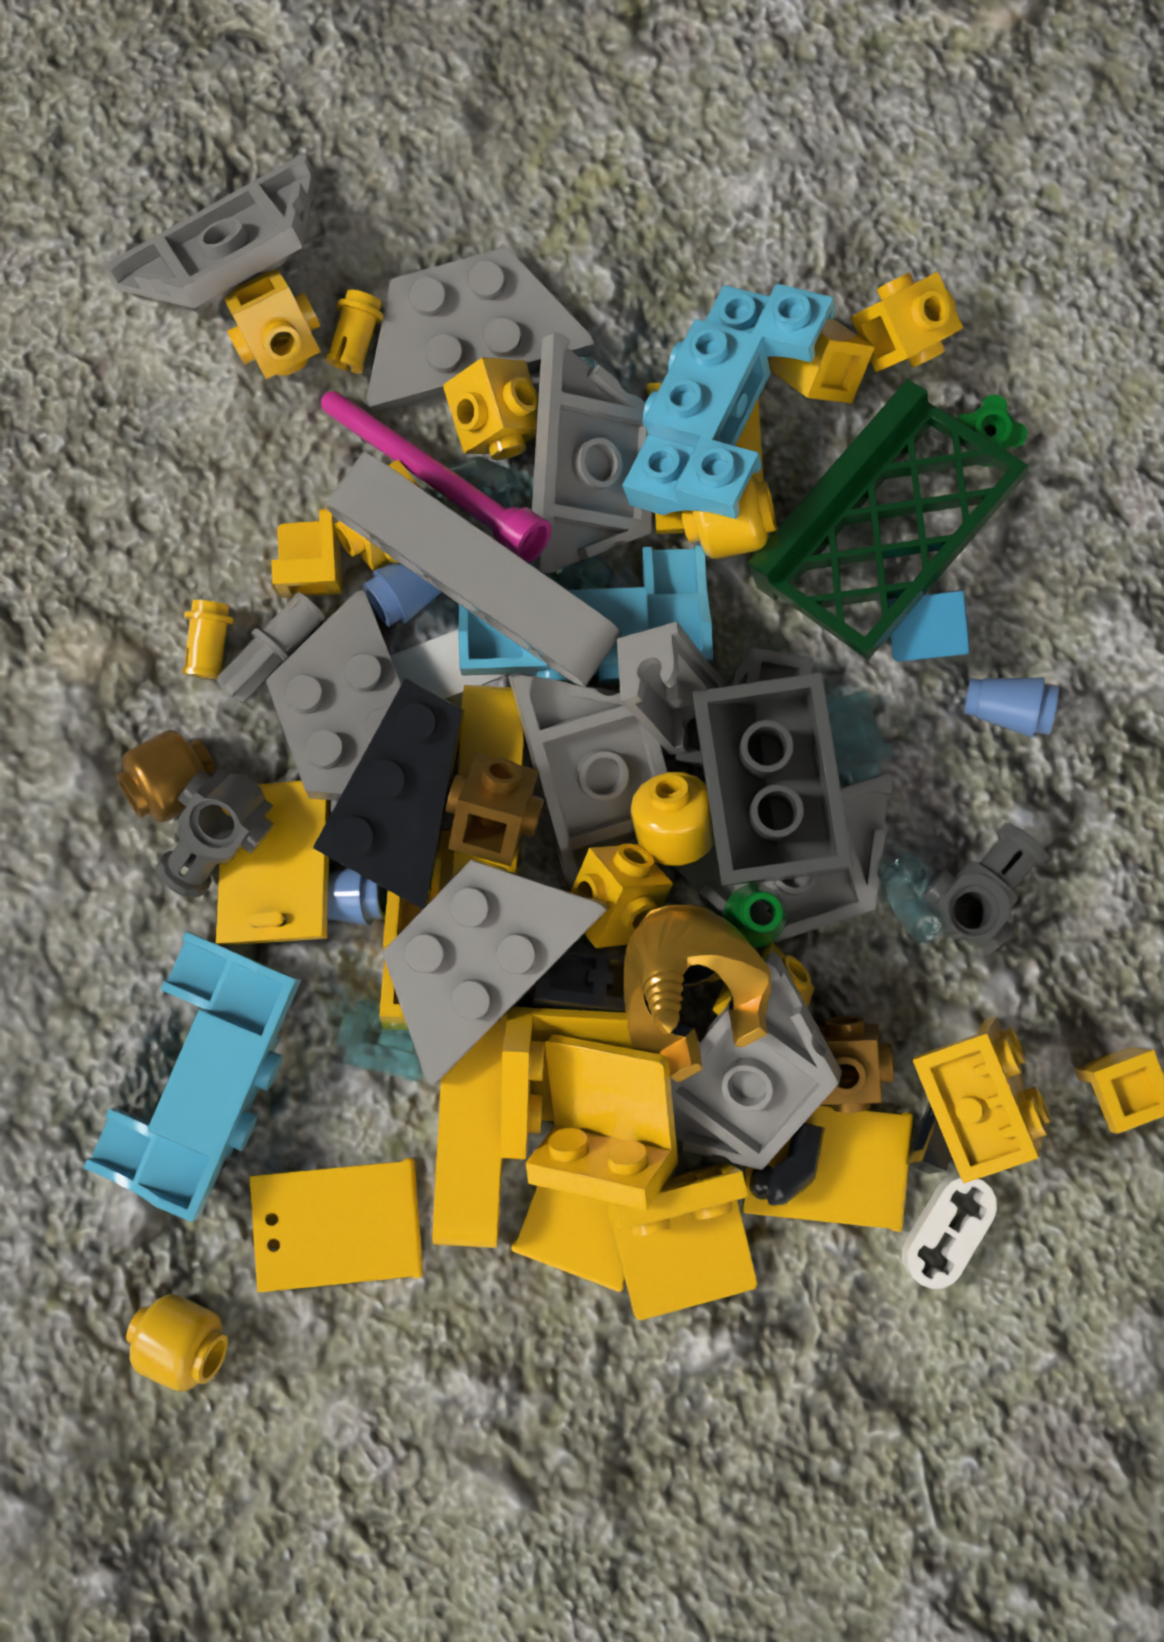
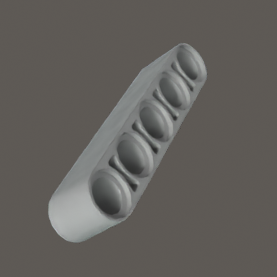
[325,452,622,687]

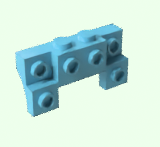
[622,283,836,519]
[458,545,713,684]
[83,931,301,1222]

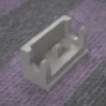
[617,622,724,756]

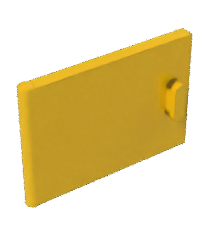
[216,780,331,946]
[741,1105,914,1232]
[249,1157,424,1293]
[511,1186,625,1292]

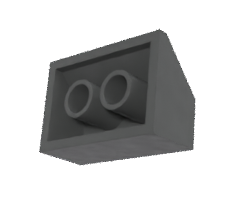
[692,672,853,886]

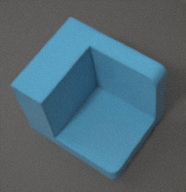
[888,589,970,662]

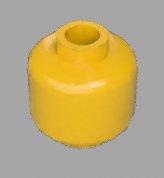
[681,475,777,560]
[630,772,715,866]
[126,1294,228,1392]

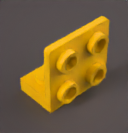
[500,1007,635,1159]
[913,1016,1051,1184]
[526,1034,678,1211]
[607,1162,757,1320]

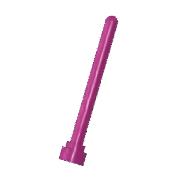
[321,391,552,564]

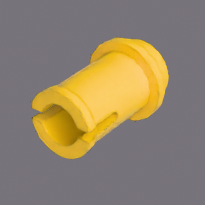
[325,289,384,374]
[181,600,234,679]

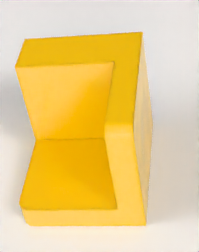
[768,319,875,404]
[271,509,343,598]
[1074,1047,1164,1134]

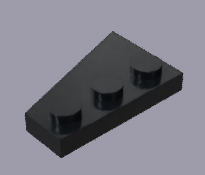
[313,678,465,910]

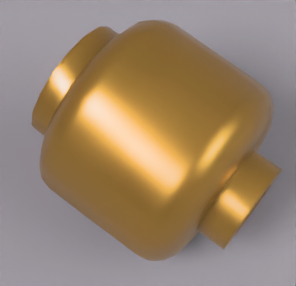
[116,730,216,823]

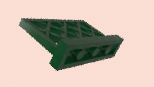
[748,378,1028,660]

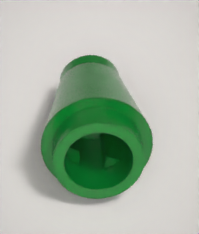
[723,884,787,947]

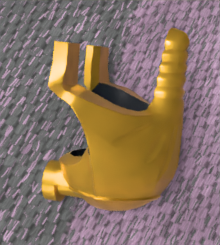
[624,905,771,1083]

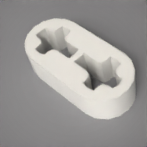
[902,1174,997,1289]

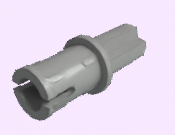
[217,592,326,703]

